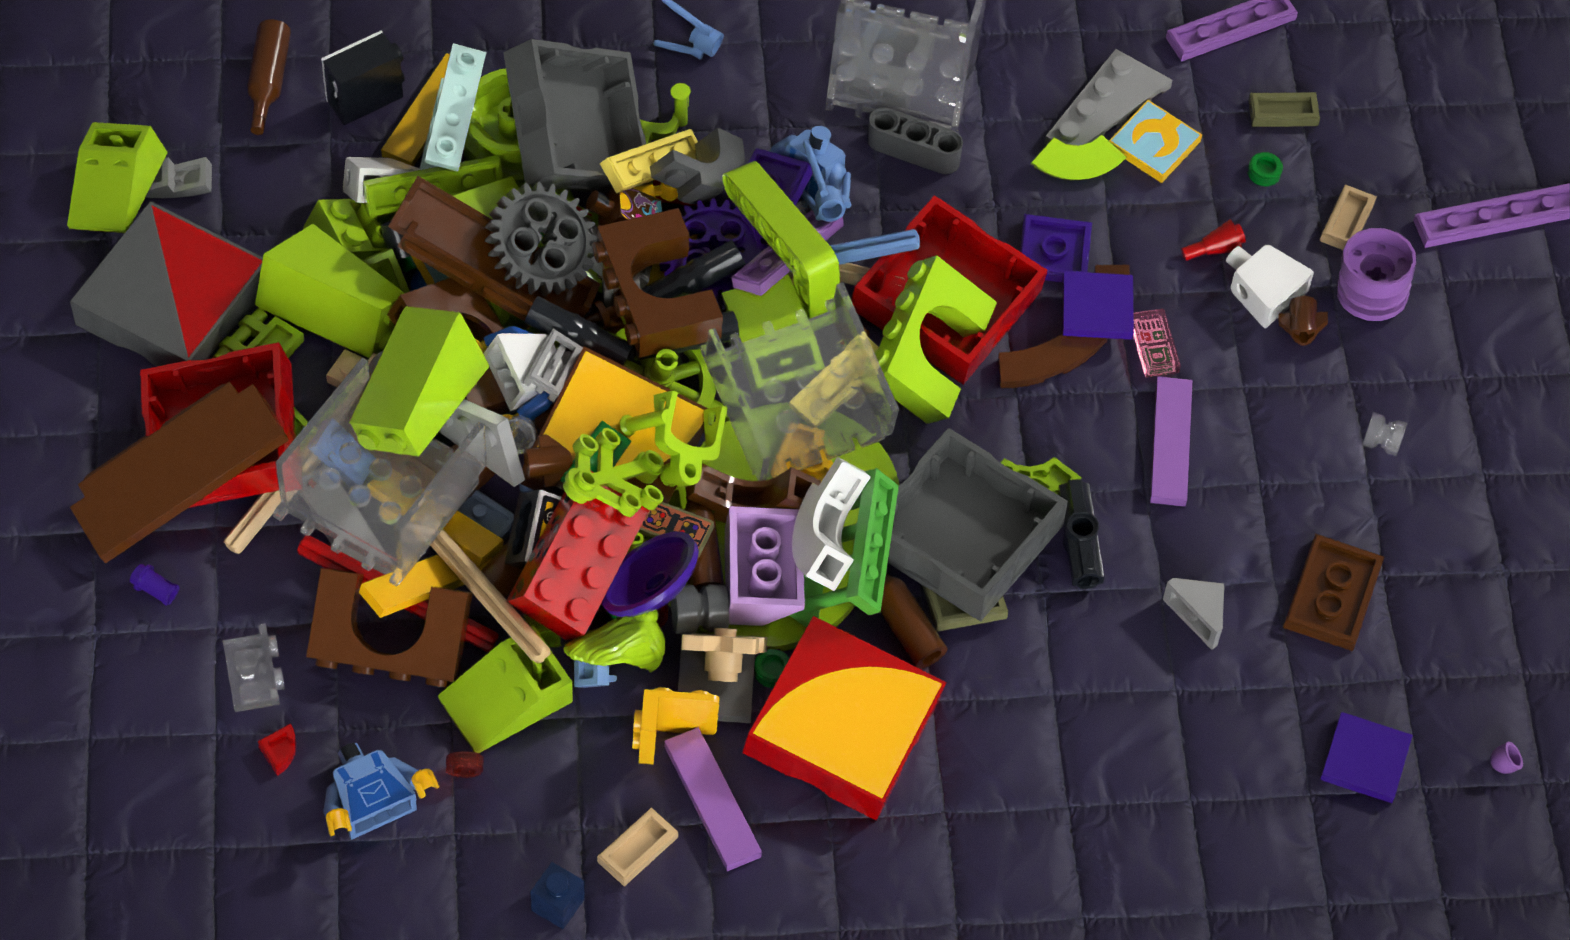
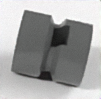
[671,583,729,634]

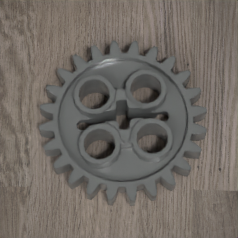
[485,182,597,297]

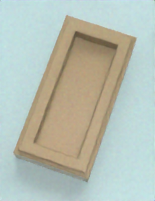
[1320,184,1377,250]
[597,807,678,887]

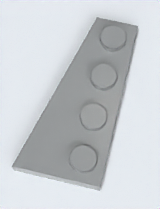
[1044,49,1173,146]
[439,399,525,487]

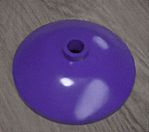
[601,531,699,617]

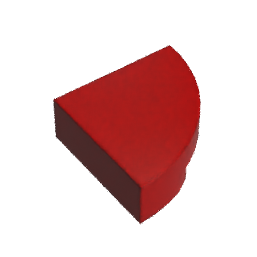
[258,723,296,776]

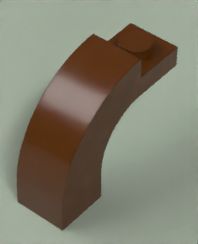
[686,464,821,523]

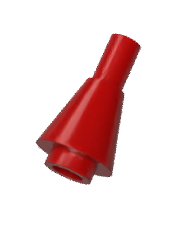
[1181,219,1246,261]

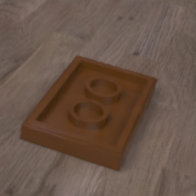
[1283,533,1384,651]

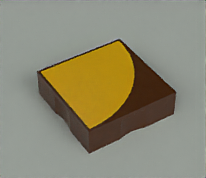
[520,346,708,538]

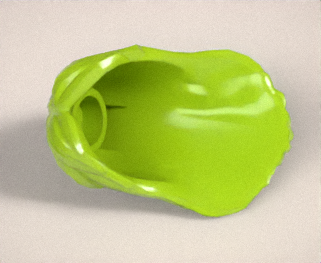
[564,610,665,673]

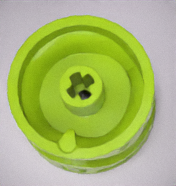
[464,68,532,189]

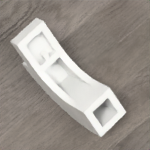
[792,456,871,591]

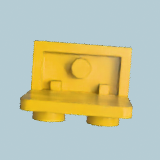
[632,687,720,765]

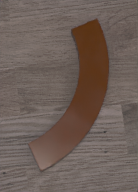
[998,265,1130,389]

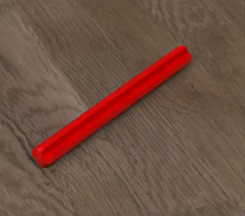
[297,535,499,652]

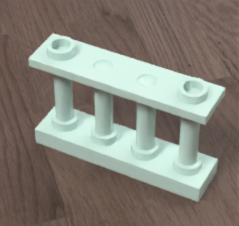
[419,43,486,172]

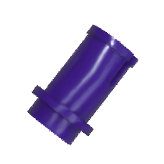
[130,564,179,606]

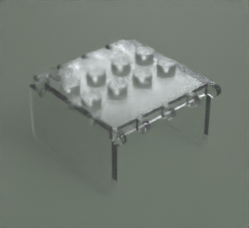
[825,0,986,133]
[700,282,899,481]
[273,358,487,587]

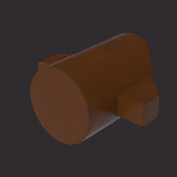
[1279,296,1328,346]
[524,434,573,487]

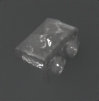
[223,623,285,712]

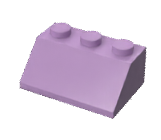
[725,506,805,626]

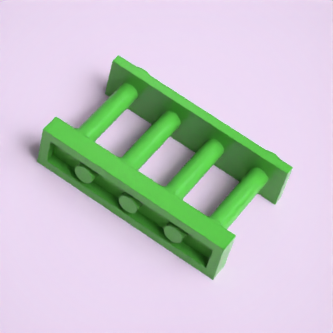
[789,468,899,628]

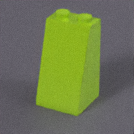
[255,224,404,358]
[349,306,490,457]

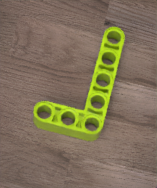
[722,161,841,333]

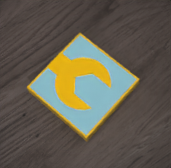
[1109,100,1202,183]

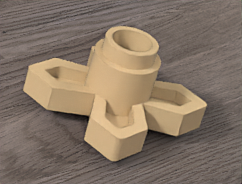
[681,628,767,682]

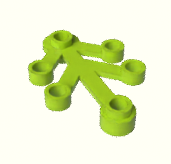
[563,428,664,517]

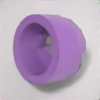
[1490,742,1523,774]

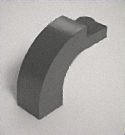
[650,128,745,205]

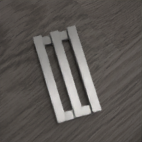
[523,329,583,402]

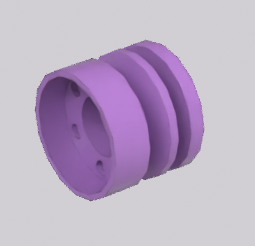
[1337,228,1416,321]

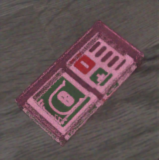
[1133,308,1181,377]

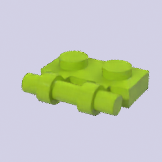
[212,308,304,358]

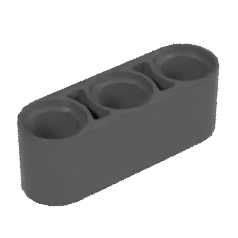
[867,107,963,174]

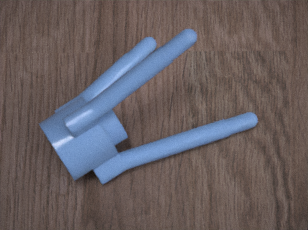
[653,0,724,60]
[801,139,851,222]

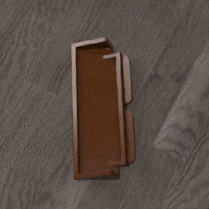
[388,176,601,321]
[70,382,289,564]

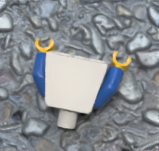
[475,326,571,438]

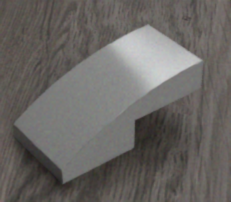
[146,157,212,198]

